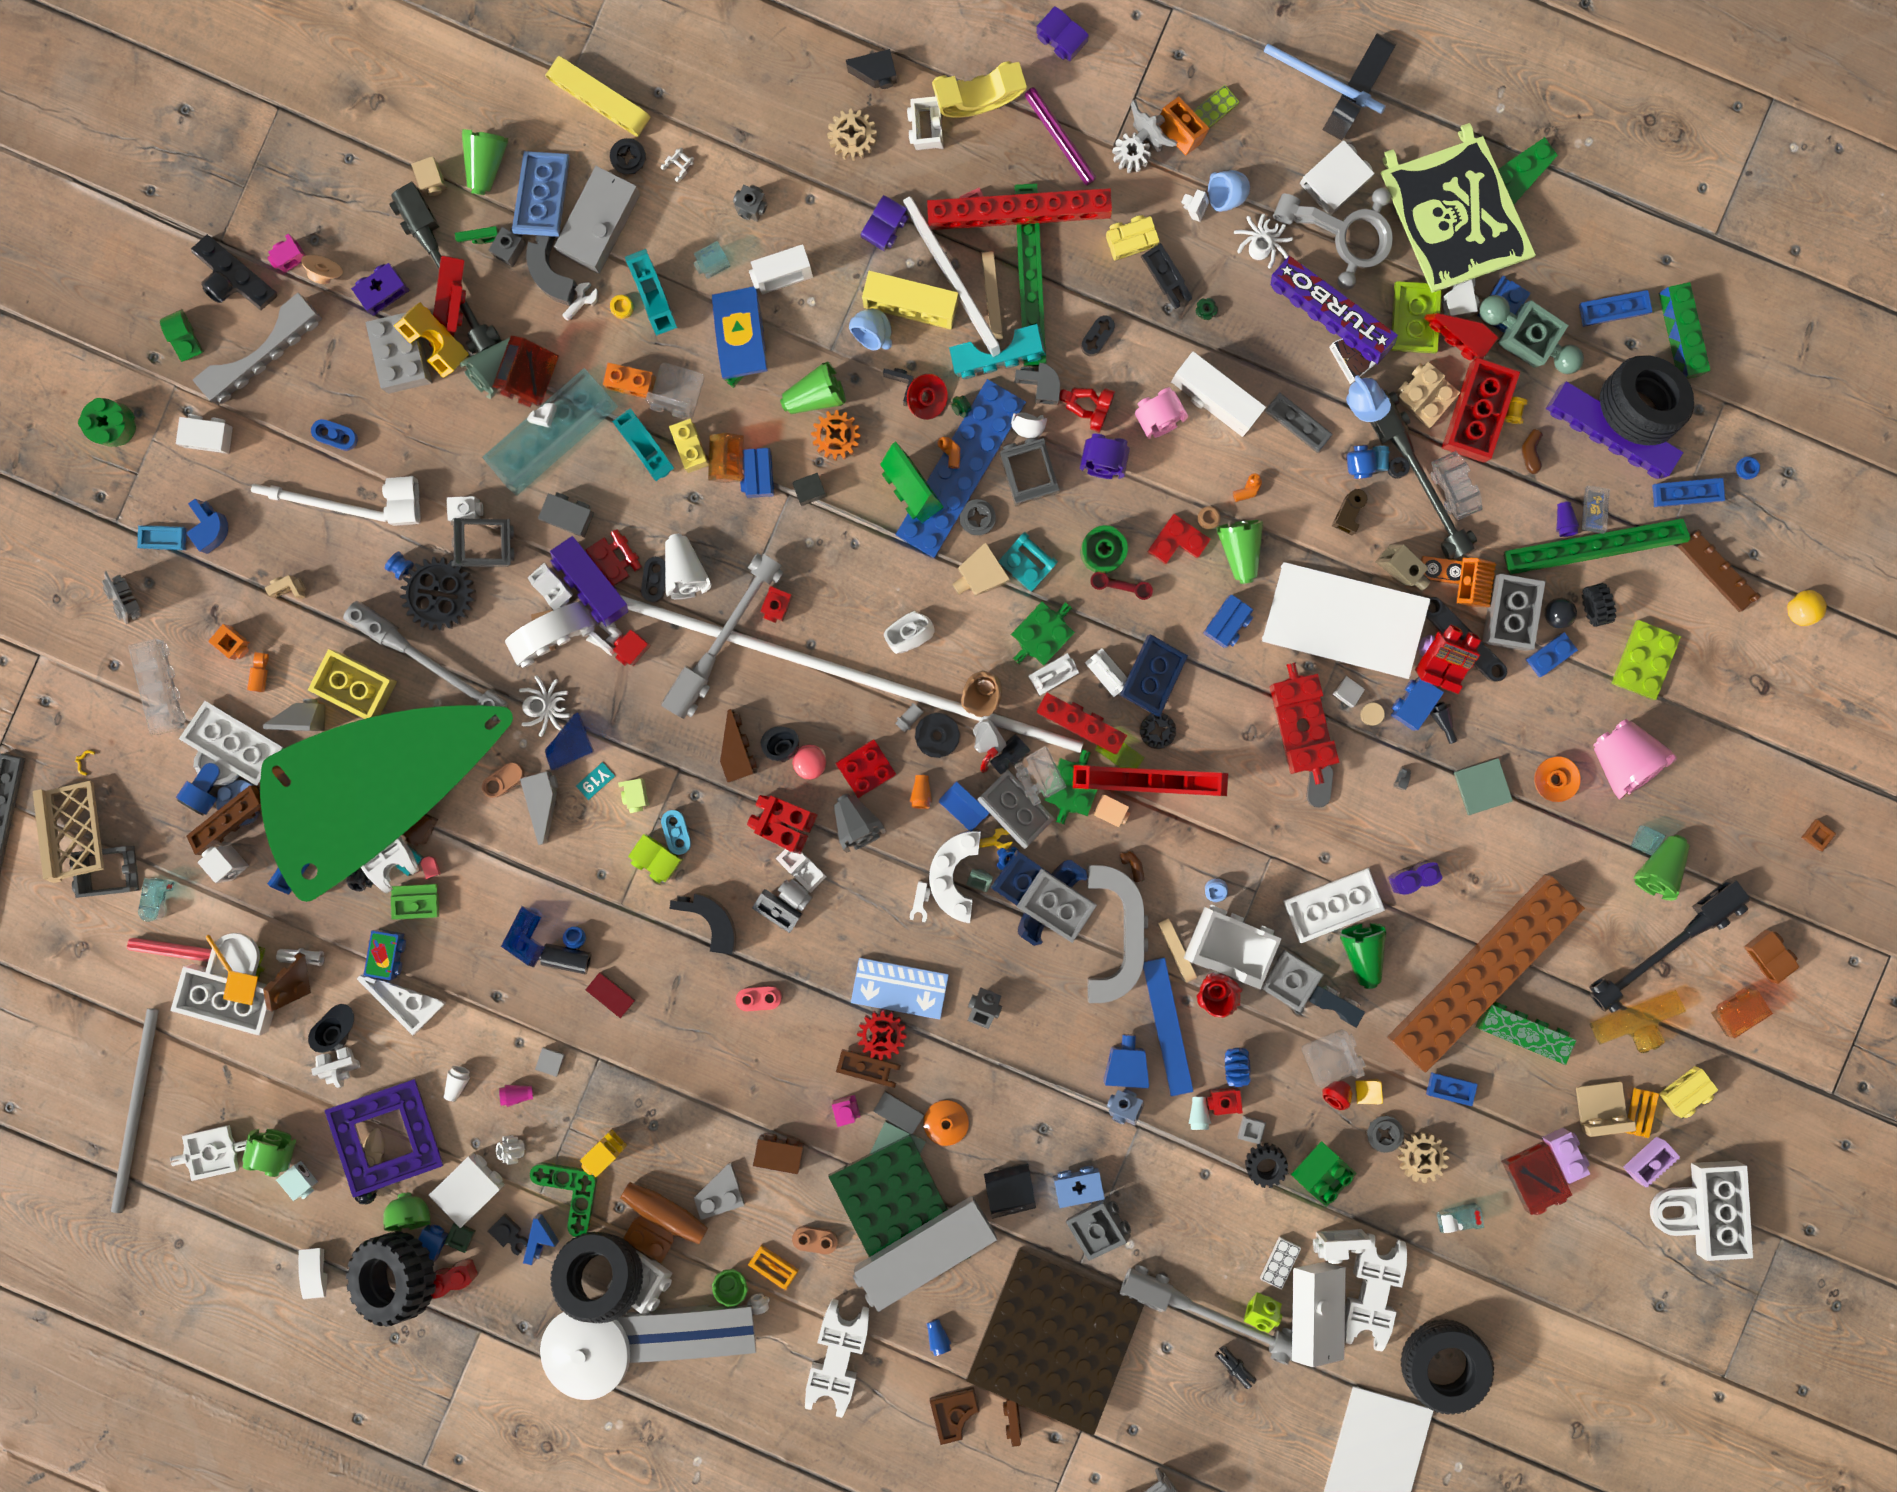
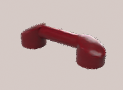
[1090,572,1153,600]

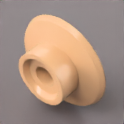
[301,255,343,284]

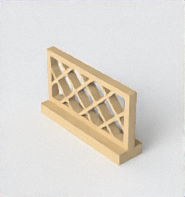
[33,781,104,883]

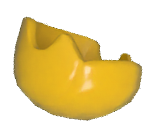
[1787,590,1827,626]

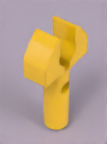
[979,828,1013,849]

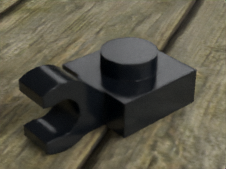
[990,734,1031,775]

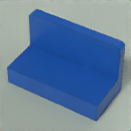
[939,781,989,831]

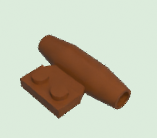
[620,1182,708,1263]

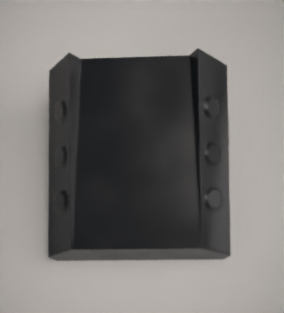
[984,1163,1036,1219]

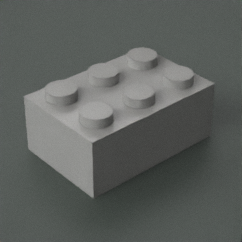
[365,312,432,394]
[1482,574,1545,651]

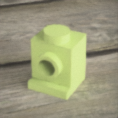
[618,779,649,813]

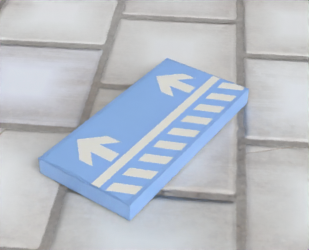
[851,957,949,1019]

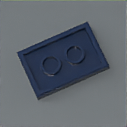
[1120,634,1188,716]

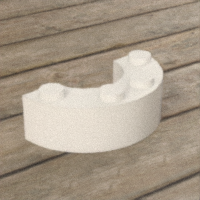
[505,601,599,668]
[929,831,981,923]

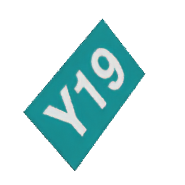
[576,762,615,800]

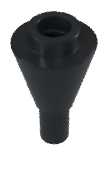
[1430,702,1458,744]

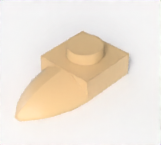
[363,1127,385,1167]

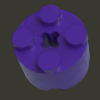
[1080,433,1130,479]

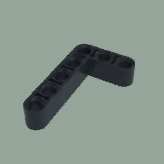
[1322,33,1396,141]

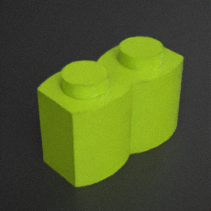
[628,834,683,883]

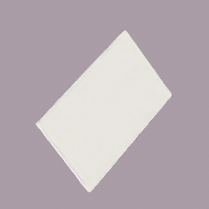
[1262,562,1430,679]
[1324,1386,1433,1492]

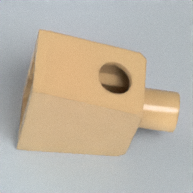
[952,543,1009,596]

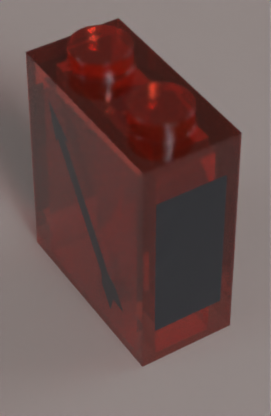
[492,335,559,408]
[1501,1142,1573,1215]

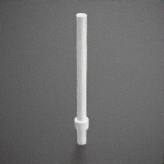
[251,484,387,522]

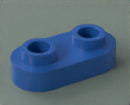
[311,419,358,451]

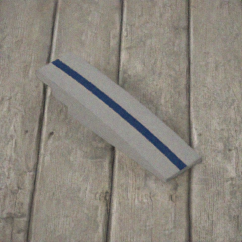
[617,1304,757,1363]

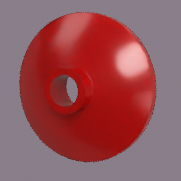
[907,374,948,420]

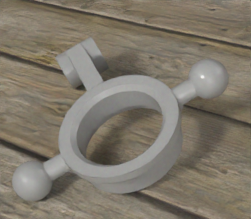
[1273,188,1393,290]

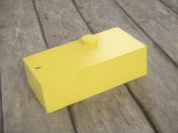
[862,271,958,329]

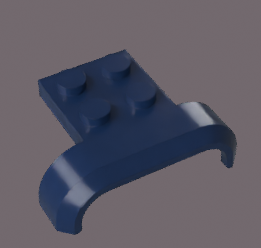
[991,850,1087,946]

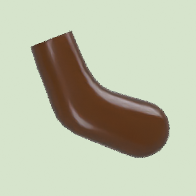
[1522,429,1543,474]

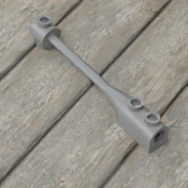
[661,552,783,719]
[343,601,508,721]
[1119,1265,1293,1365]

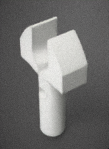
[563,282,598,321]

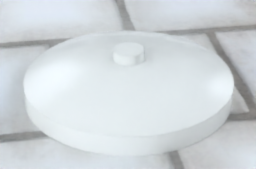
[540,1312,630,1400]

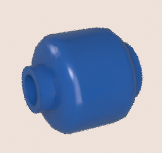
[1347,445,1377,479]

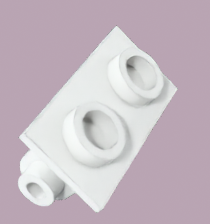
[1085,648,1127,697]
[1029,653,1079,695]

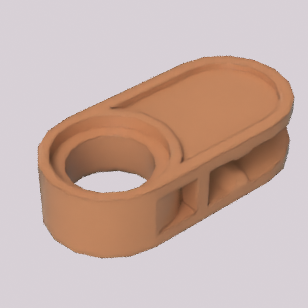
[482,763,524,798]

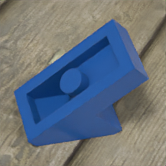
[523,1213,559,1265]

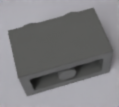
[538,492,594,538]

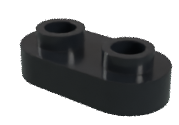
[641,556,666,602]

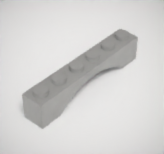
[193,293,322,405]

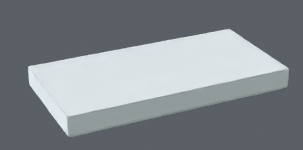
[1283,868,1385,943]

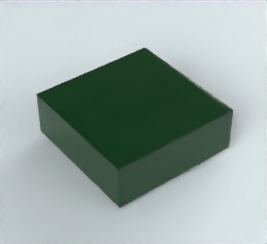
[444,1222,476,1253]

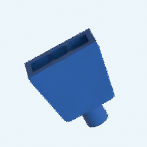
[1104,1034,1149,1088]

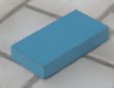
[137,525,186,551]

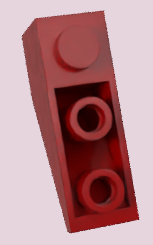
[1424,313,1498,361]

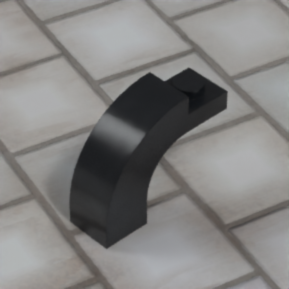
[669,893,736,955]

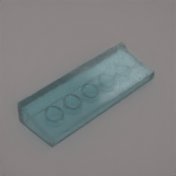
[482,368,618,496]

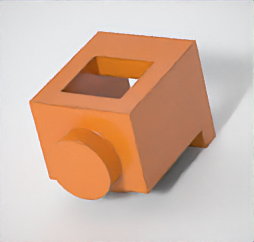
[208,624,250,660]

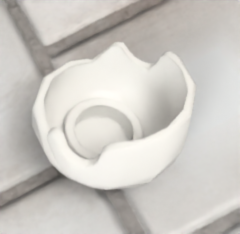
[1011,413,1047,438]

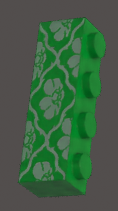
[1475,1001,1576,1065]

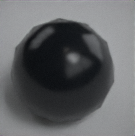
[1544,597,1577,628]

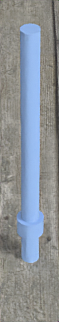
[1264,44,1386,114]

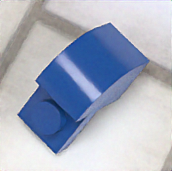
[186,499,228,554]

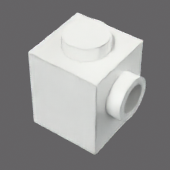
[447,496,483,522]

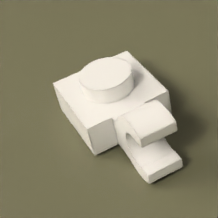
[910,881,931,922]

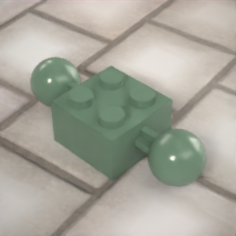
[1480,295,1584,374]

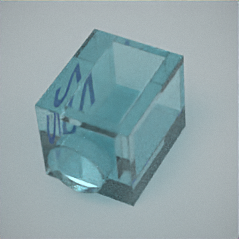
[693,241,731,279]

